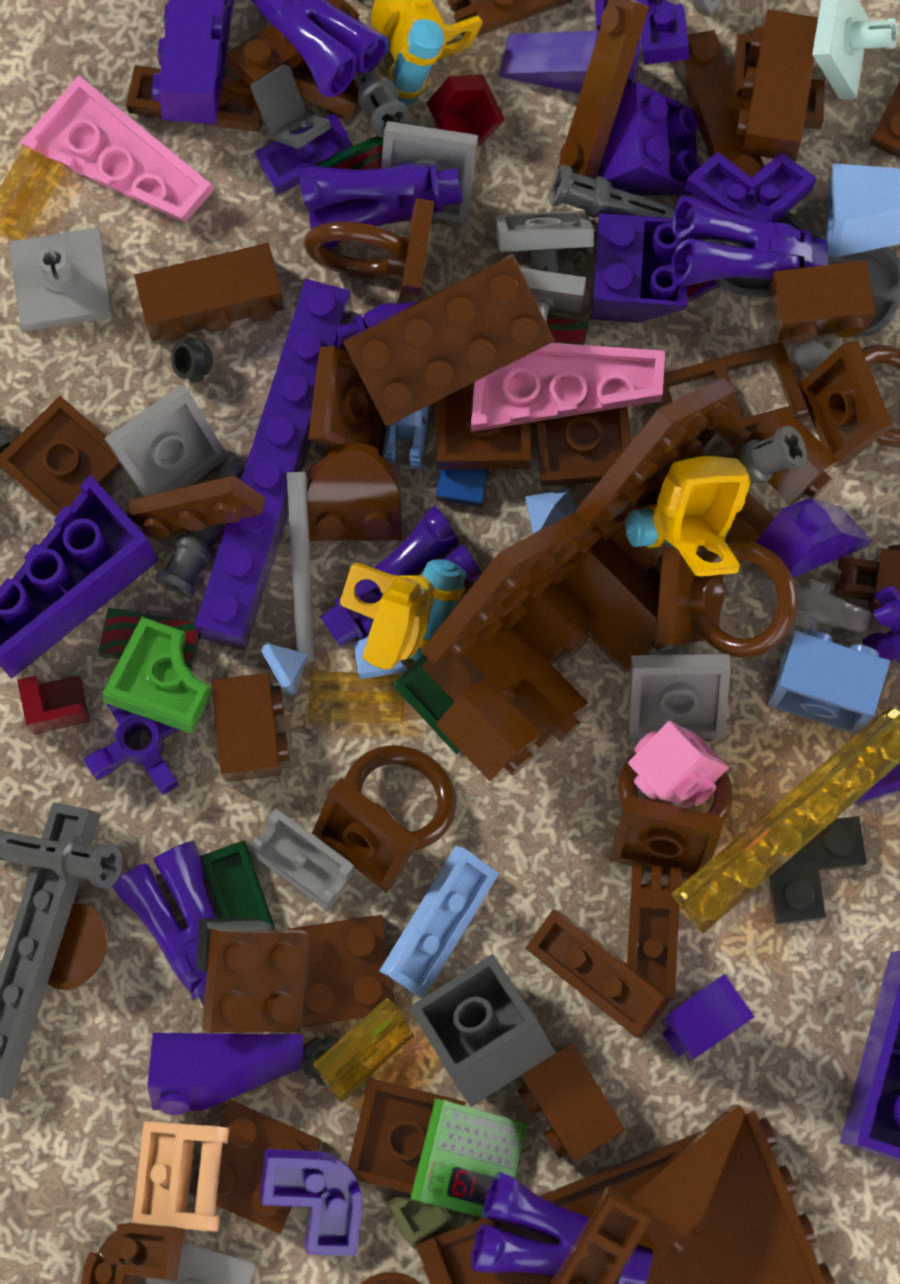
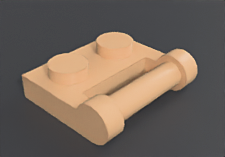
[132,1121,229,1232]

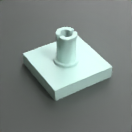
[812,0,898,100]

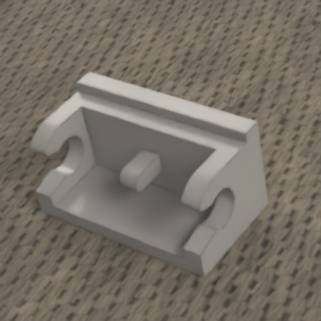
[250,808,356,912]

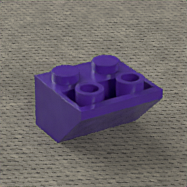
[598,82,699,196]
[591,213,688,323]

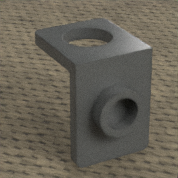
[250,64,332,148]

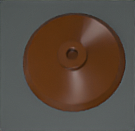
[47,903,108,990]

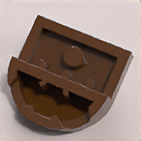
[307,443,402,540]

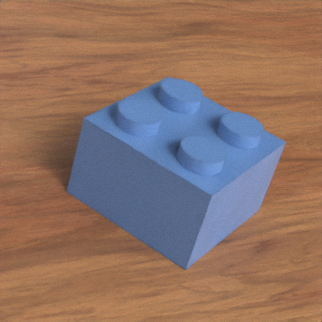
[767,629,890,735]

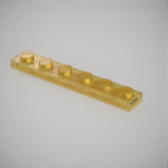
[672,706,900,934]

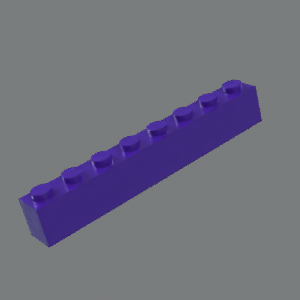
[195,279,353,651]

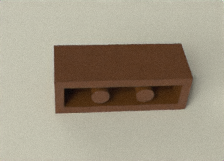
[736,9,818,161]
[134,243,285,342]

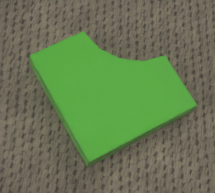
[102,617,211,734]

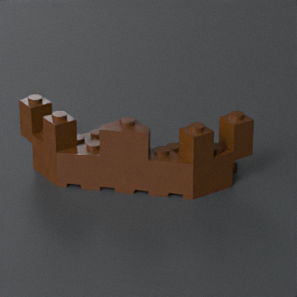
[421,377,839,782]

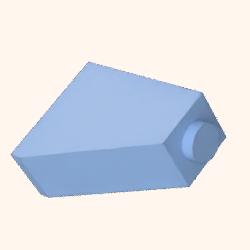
[826,163,900,257]

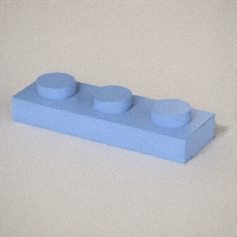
[380,846,499,998]

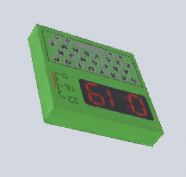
[411,1099,528,1218]

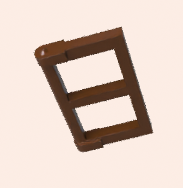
[657,341,808,431]

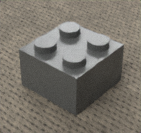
[409,954,556,1107]

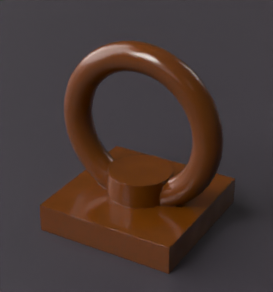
[304,198,434,304]
[798,341,900,468]
[656,541,797,658]
[312,745,456,893]
[609,752,733,883]

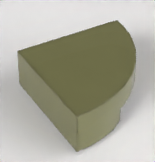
[385,1196,454,1247]

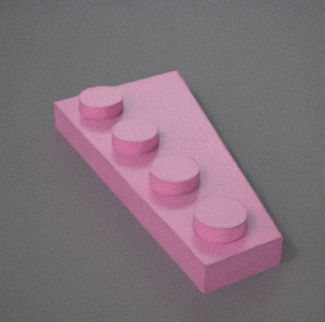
[20,75,215,223]
[471,343,665,432]

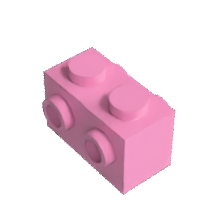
[628,721,729,809]

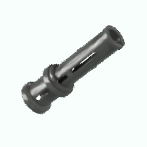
[354,66,412,138]
[549,164,675,218]
[729,425,807,483]
[155,459,245,598]
[0,829,122,889]

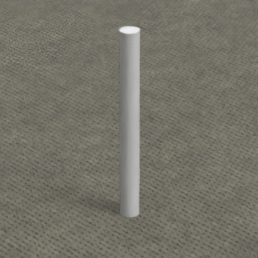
[287,472,315,663]

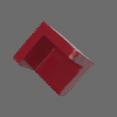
[426,74,504,146]
[17,675,90,735]

